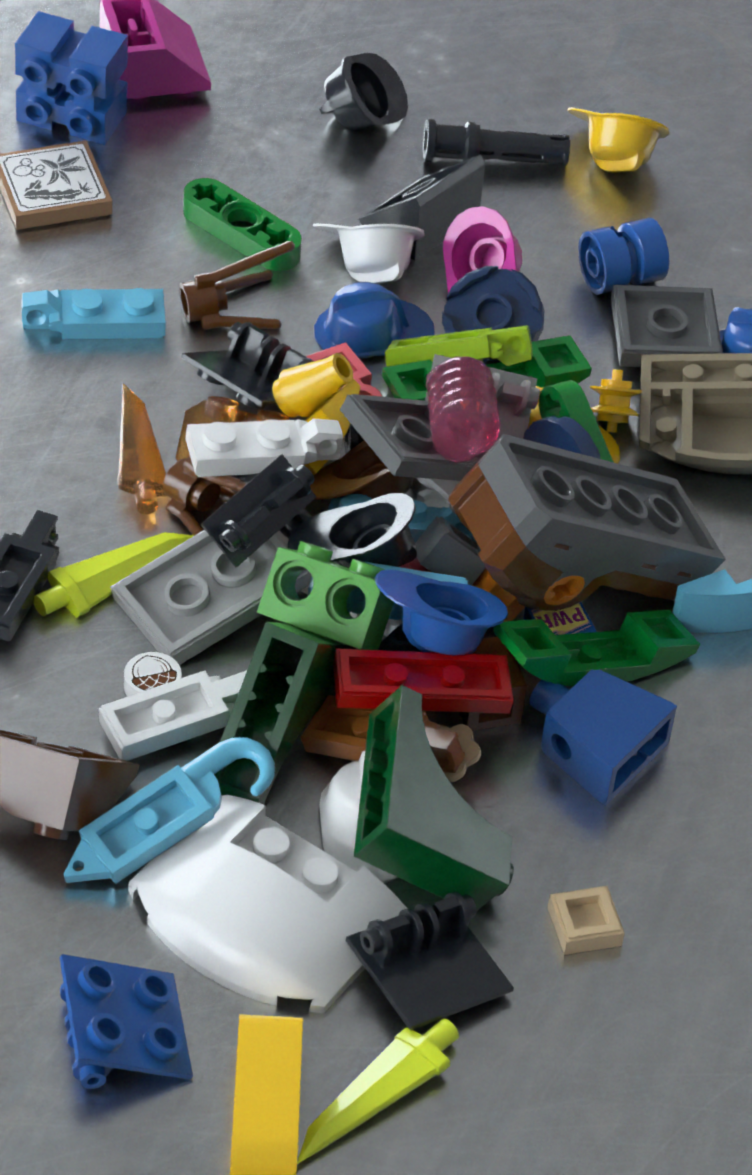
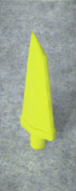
[34,532,193,618]
[297,1018,459,1164]

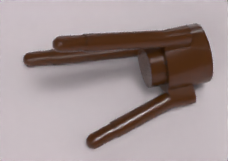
[179,241,295,330]
[163,457,247,536]

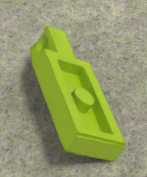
[385,325,533,367]

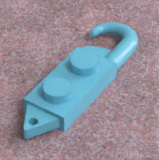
[63,737,275,884]

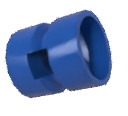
[578,217,670,295]

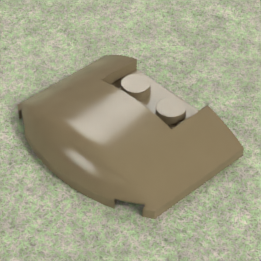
[639,353,752,475]

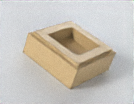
[547,886,625,955]

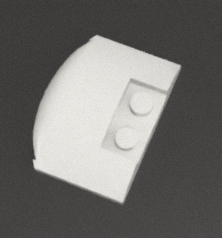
[128,795,407,1014]

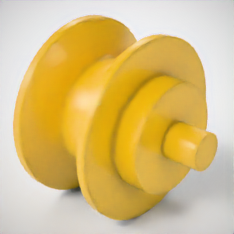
[590,369,642,433]

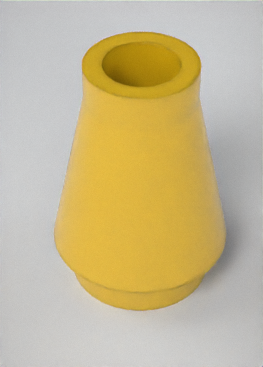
[272,353,353,418]

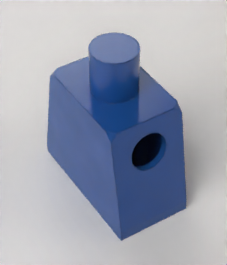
[529,669,677,806]

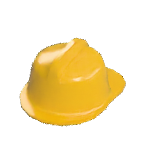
[568,107,670,172]

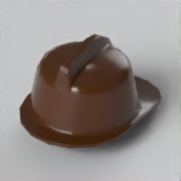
[310,440,413,500]

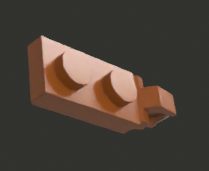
[300,695,465,773]

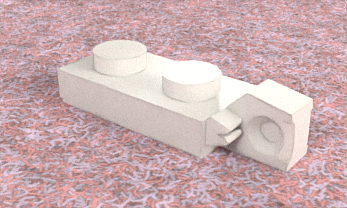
[185,418,343,477]
[98,670,247,761]

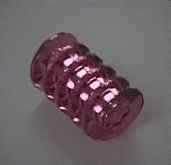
[426,357,501,463]

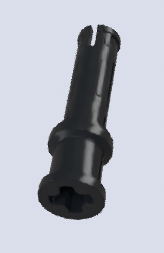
[423,118,570,166]

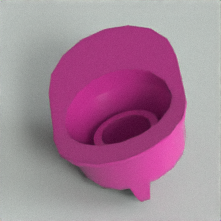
[443,206,522,293]

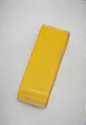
[230,1014,303,1175]

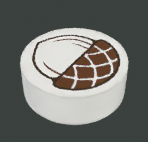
[124,652,182,697]

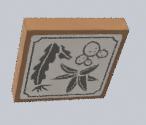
[0,140,113,230]

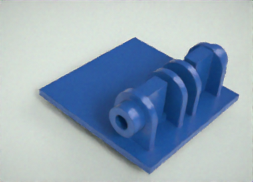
[60,954,193,1089]

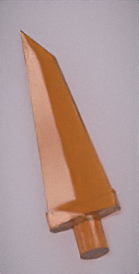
[117,383,167,515]

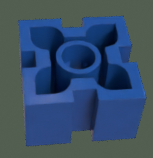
[15,11,128,145]

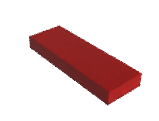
[333,649,514,714]

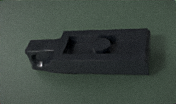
[0,510,59,642]

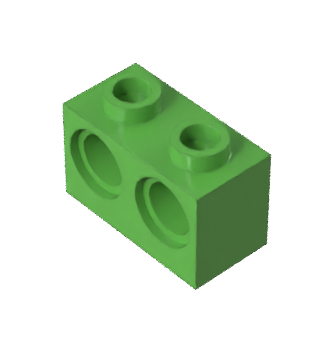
[257,541,394,650]

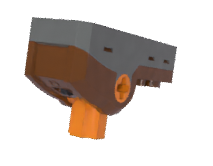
[448,434,726,622]

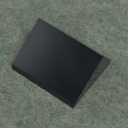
[358,155,486,261]

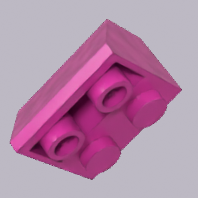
[100,0,211,99]

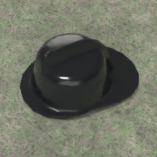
[319,53,408,131]
[287,493,417,568]

